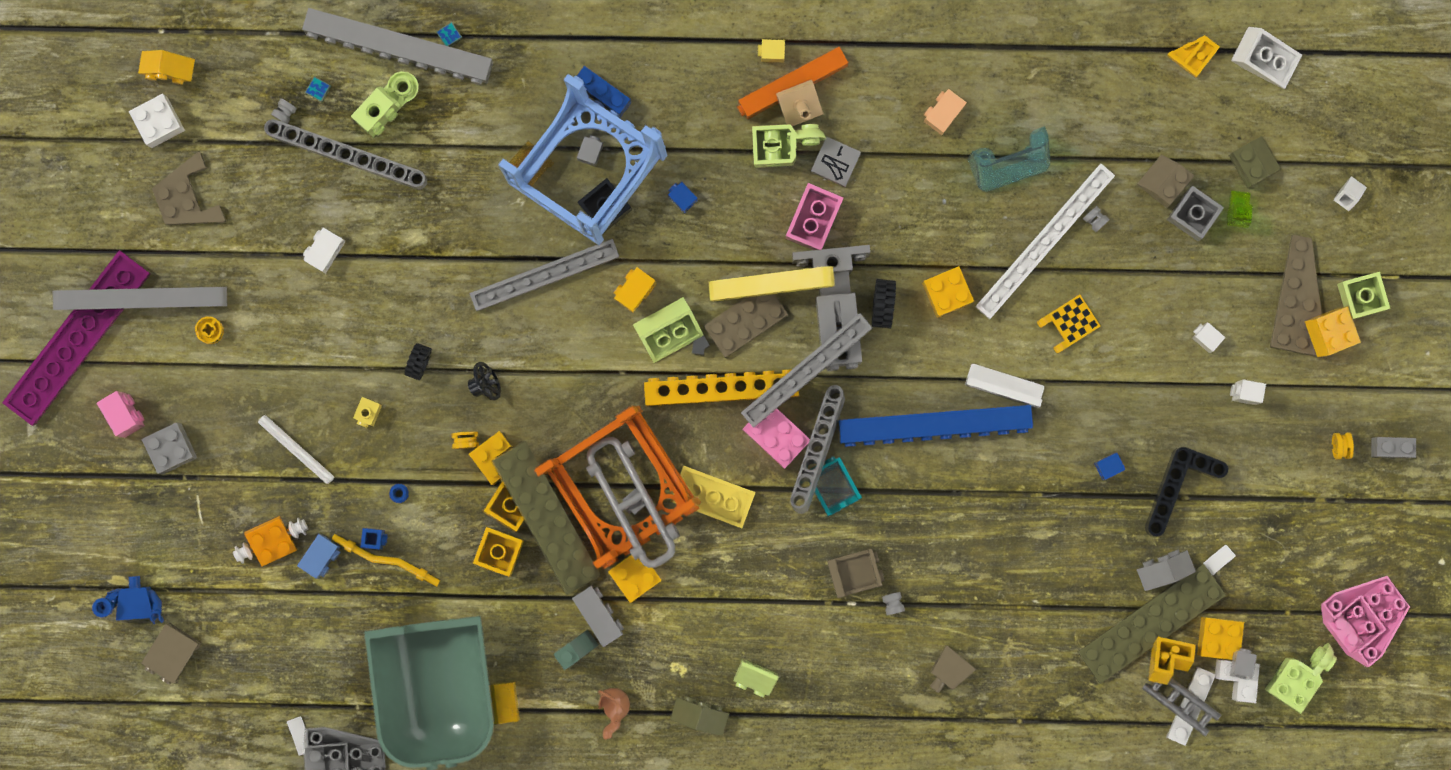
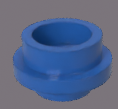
[389,484,409,503]

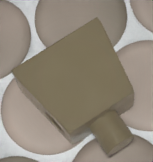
[930,645,976,693]

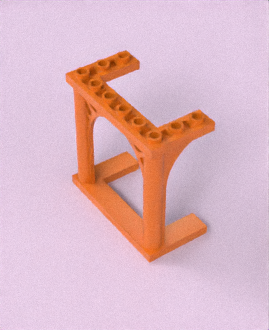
[534,406,701,569]

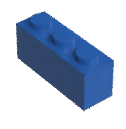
[577,66,631,118]

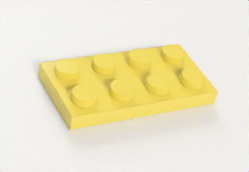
[670,466,756,528]

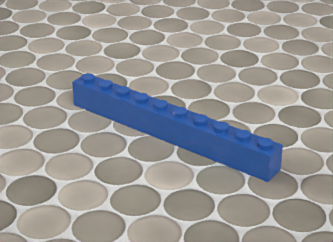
[838,405,1033,447]

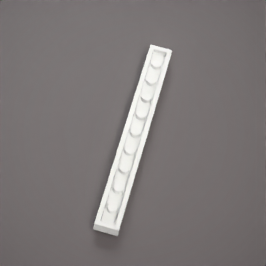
[975,164,1115,320]

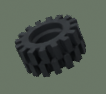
[404,343,432,381]

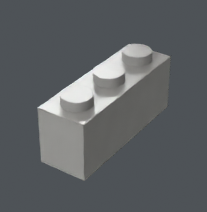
[572,585,624,647]

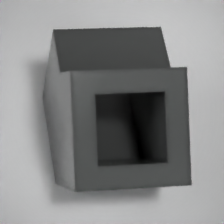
[692,336,710,355]

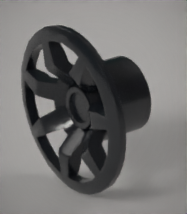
[468,362,501,401]

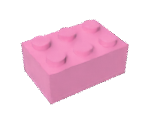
[785,183,843,250]
[742,409,810,469]

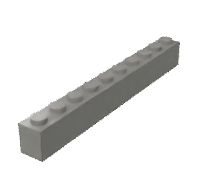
[302,8,493,85]

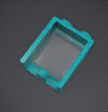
[809,456,862,517]

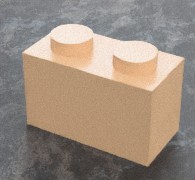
[924,89,967,135]

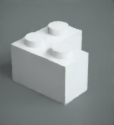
[1215,659,1260,703]

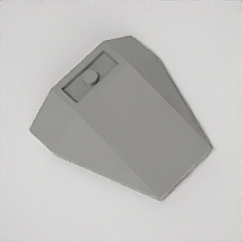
[303,727,386,770]

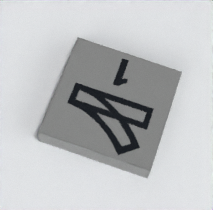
[811,137,861,187]

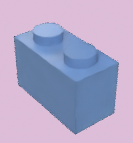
[297,534,341,579]

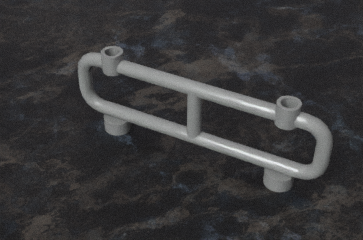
[586,437,680,568]

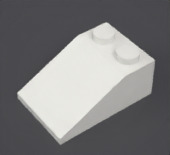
[1231,27,1302,89]

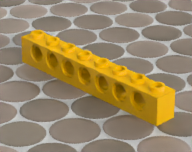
[644,369,799,406]

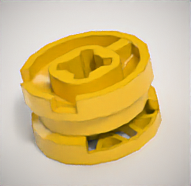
[195,316,224,344]
[451,431,479,449]
[1332,432,1354,460]

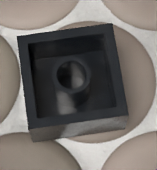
[577,178,632,234]

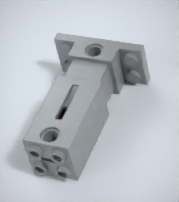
[792,245,870,371]

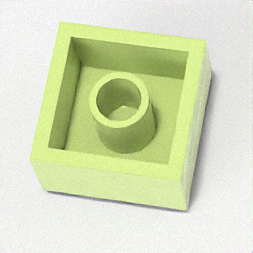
[1337,272,1390,319]

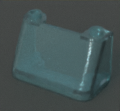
[968,126,1050,192]

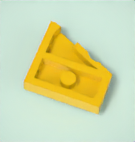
[1167,35,1220,78]

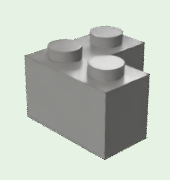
[1137,549,1196,591]

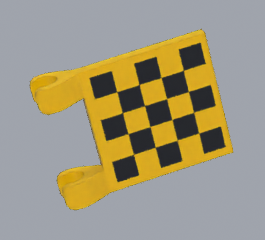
[1037,294,1100,353]

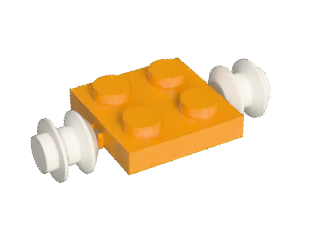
[233,516,308,566]

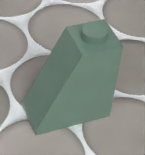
[553,630,599,670]

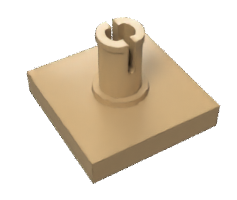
[776,80,823,126]

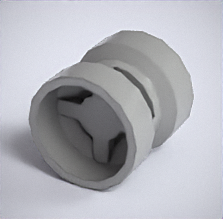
[271,98,297,124]
[1083,206,1110,232]
[882,592,905,615]

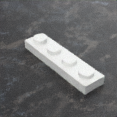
[1167,667,1216,746]

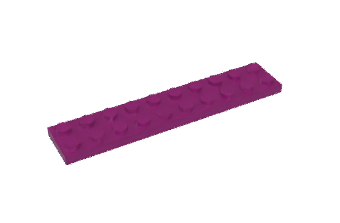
[2,250,151,426]

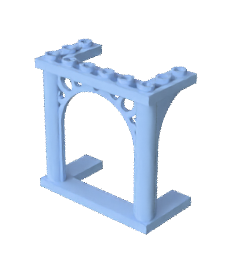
[498,74,667,246]

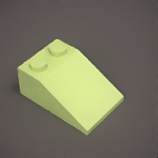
[733,659,779,697]

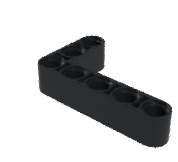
[1145,447,1228,537]

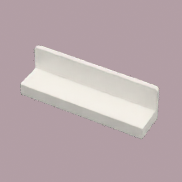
[965,364,1044,408]

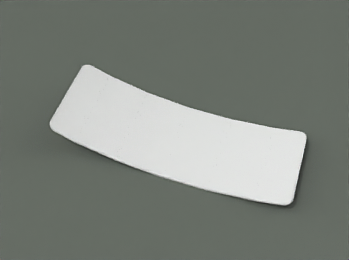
[1203,545,1236,576]
[287,717,306,756]

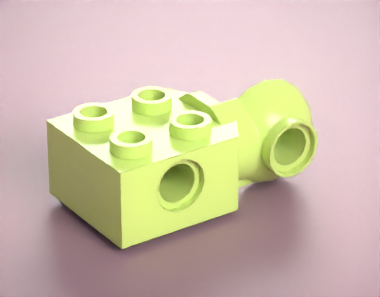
[351,71,419,138]
[752,124,826,168]
[1264,643,1337,713]

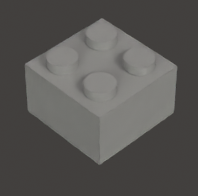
[1167,186,1224,241]
[142,422,197,474]

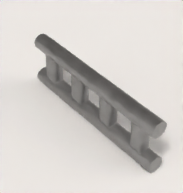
[1142,678,1221,736]

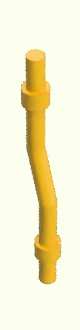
[331,534,441,587]

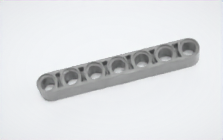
[790,385,845,514]

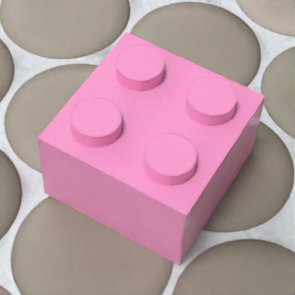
[97,391,145,438]

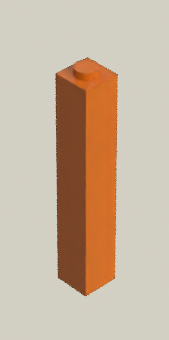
[737,46,848,120]

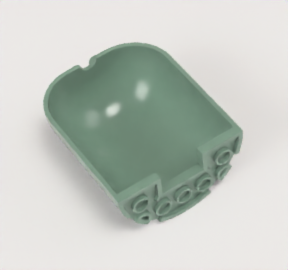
[364,616,494,770]

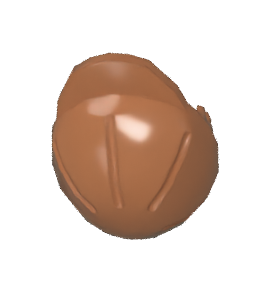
[598,688,630,740]

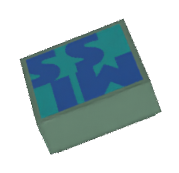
[436,22,463,47]
[305,76,332,102]

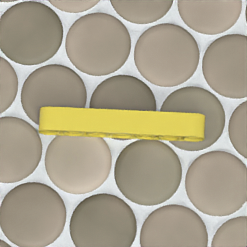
[708,266,835,301]

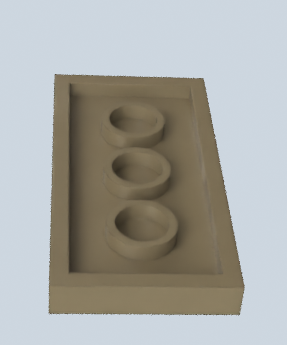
[704,294,788,358]

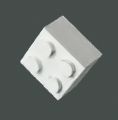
[129,93,185,148]

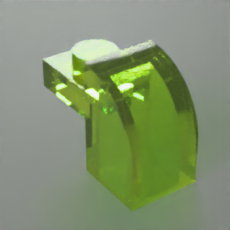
[1227,190,1253,228]

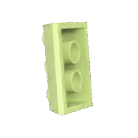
[633,297,704,363]

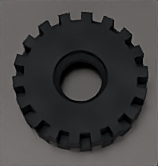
[872,279,896,329]

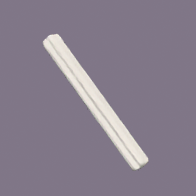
[258,415,334,484]

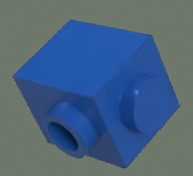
[360,528,387,549]

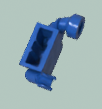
[92,576,164,625]

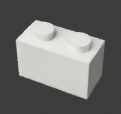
[303,228,346,274]
[1230,380,1266,405]

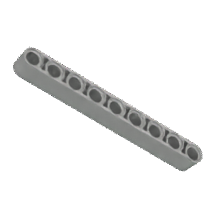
[264,119,427,190]
[52,287,227,310]

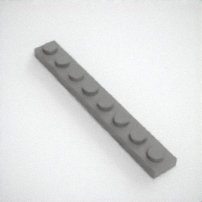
[470,239,620,312]
[741,313,873,428]

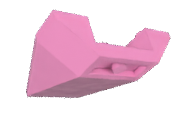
[1321,576,1410,667]

